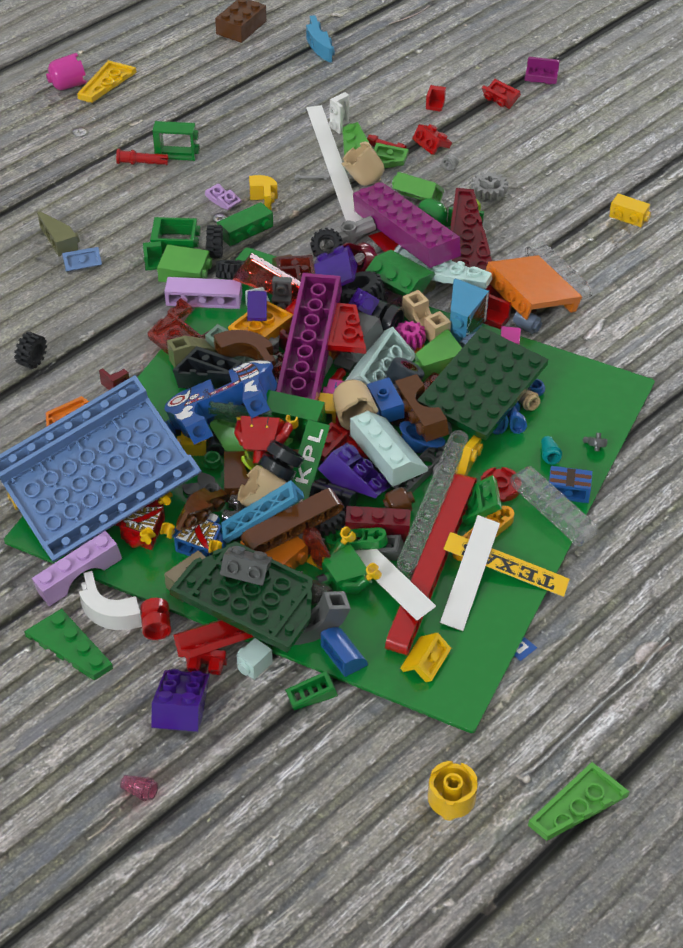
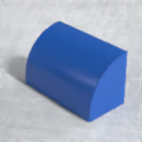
[321,627,368,677]

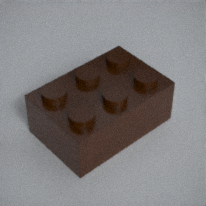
[215,0,267,43]

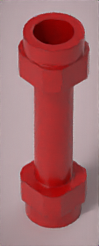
[367,134,407,149]

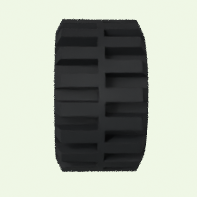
[340,271,387,311]

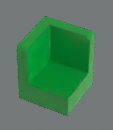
[143,241,162,271]

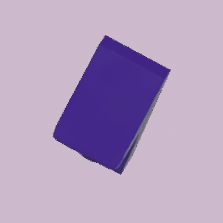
[247,291,267,321]

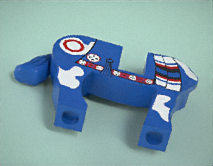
[164,360,278,445]

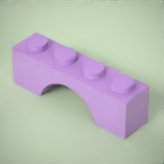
[32,531,122,606]

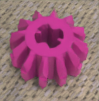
[395,320,426,351]

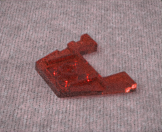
[147,298,210,355]

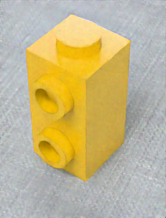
[609,193,651,227]

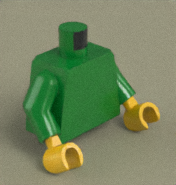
[315,526,382,594]

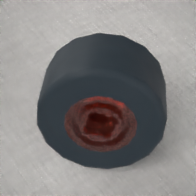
[386,357,424,385]

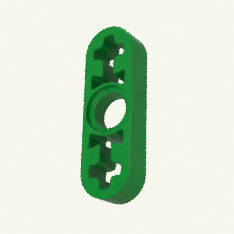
[325,528,388,550]

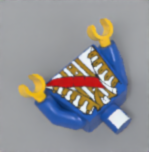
[160,514,227,557]

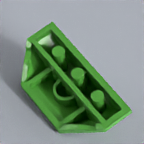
[210,418,293,457]

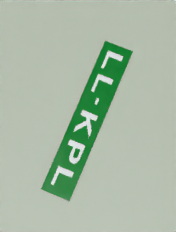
[289,420,330,508]

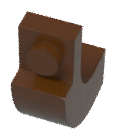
[214,330,276,375]

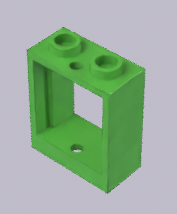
[392,172,444,202]

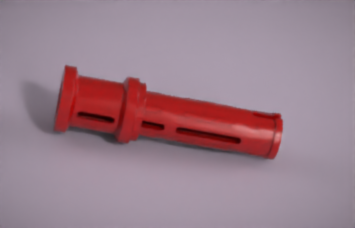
[116,149,168,165]

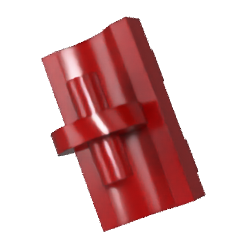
[185,649,228,675]

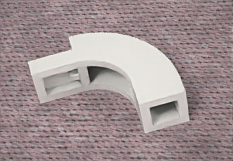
[79,571,142,630]

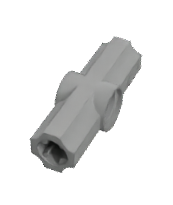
[323,216,376,249]

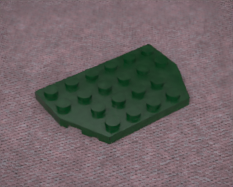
[170,541,313,653]

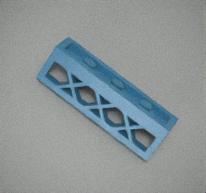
[221,480,304,543]

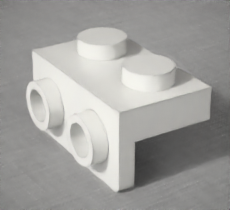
[329,92,349,134]

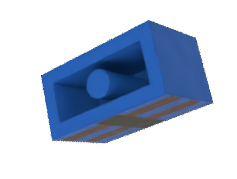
[547,466,592,503]

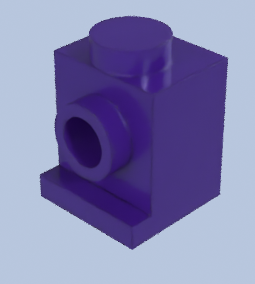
[348,288,380,315]

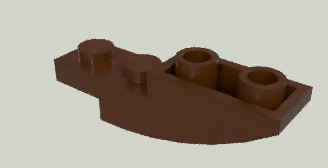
[176,488,228,531]

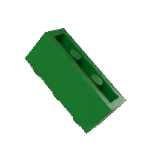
[217,202,273,246]

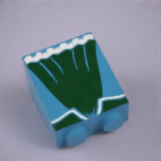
[450,278,489,343]

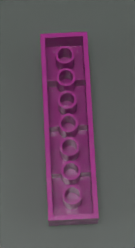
[353,182,461,268]
[276,273,342,400]

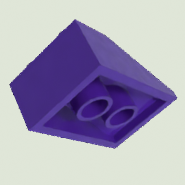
[314,245,358,286]

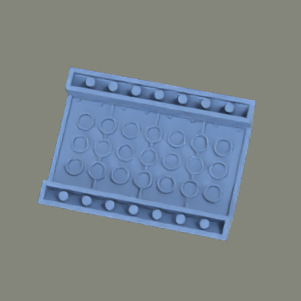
[0,375,201,562]

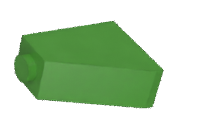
[414,329,462,380]

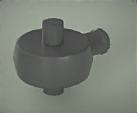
[583,433,608,451]

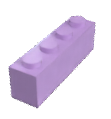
[165,277,242,309]

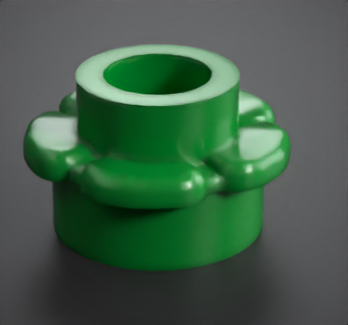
[203,451,223,470]

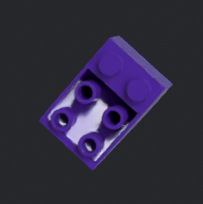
[318,443,392,498]
[151,669,210,732]

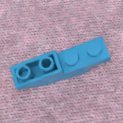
[306,15,335,62]

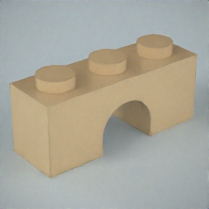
[402,290,451,341]

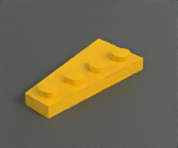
[77,60,137,103]

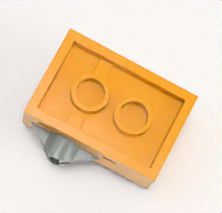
[228,301,293,353]

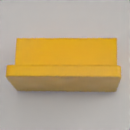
[400,633,452,682]

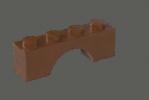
[395,374,449,442]

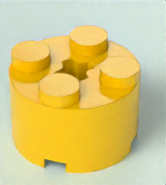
[428,761,478,821]

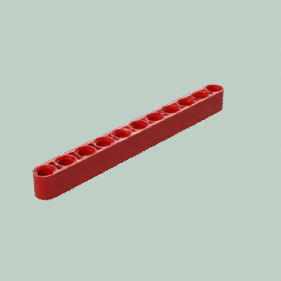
[385,473,477,655]

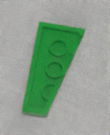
[24,608,113,681]

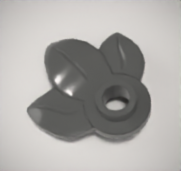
[182,472,221,500]

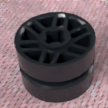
[371,300,404,331]
[258,440,305,481]

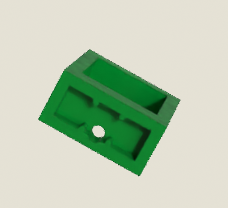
[152,121,200,161]
[150,217,201,254]

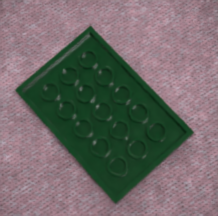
[417,327,549,441]

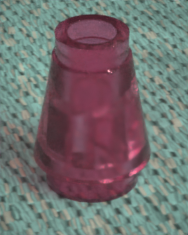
[120,775,158,801]

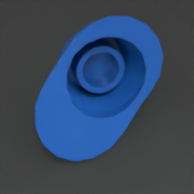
[399,421,445,453]

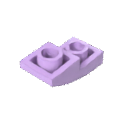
[205,184,242,210]

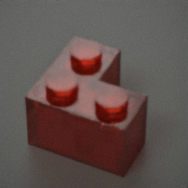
[276,255,315,295]

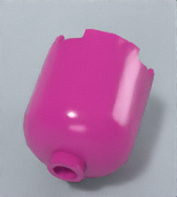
[46,53,87,90]

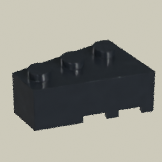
[173,346,242,390]

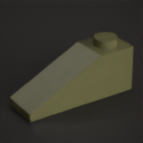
[37,211,80,256]

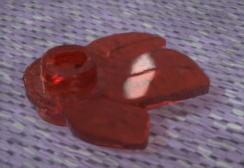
[302,527,331,568]

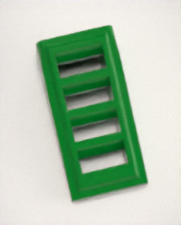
[285,671,338,710]

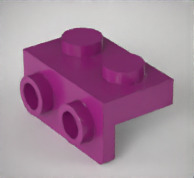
[525,57,560,84]

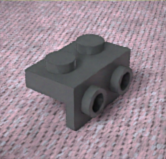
[220,546,272,585]

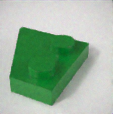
[462,475,502,526]

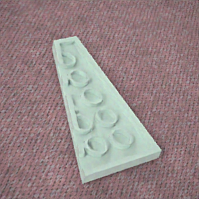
[394,245,492,289]

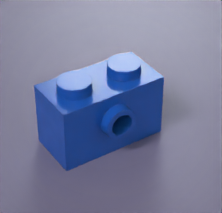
[367,377,405,422]

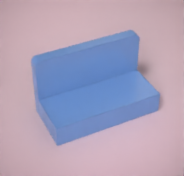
[62,247,102,272]

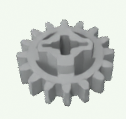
[471,171,508,200]

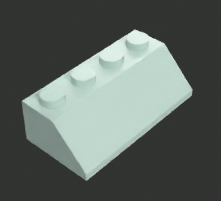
[345,327,415,385]
[350,411,428,487]

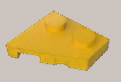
[457,435,483,476]

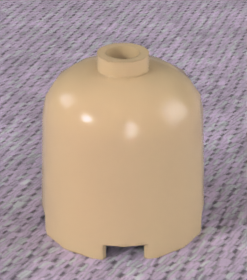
[341,141,384,186]
[333,379,378,430]
[237,465,288,510]

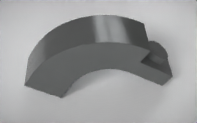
[294,591,351,645]

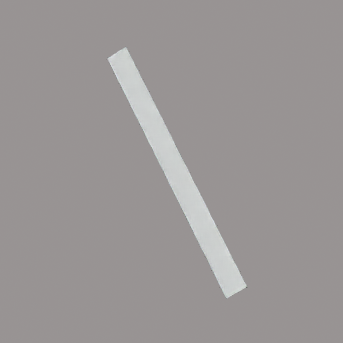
[306,105,363,222]

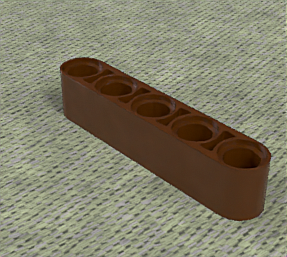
[241,488,344,553]

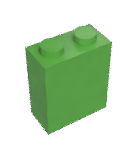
[157,245,212,283]

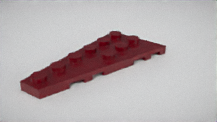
[450,188,492,286]

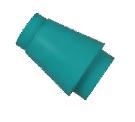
[541,436,562,465]

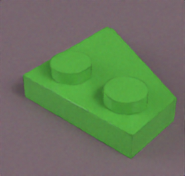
[374,143,409,168]

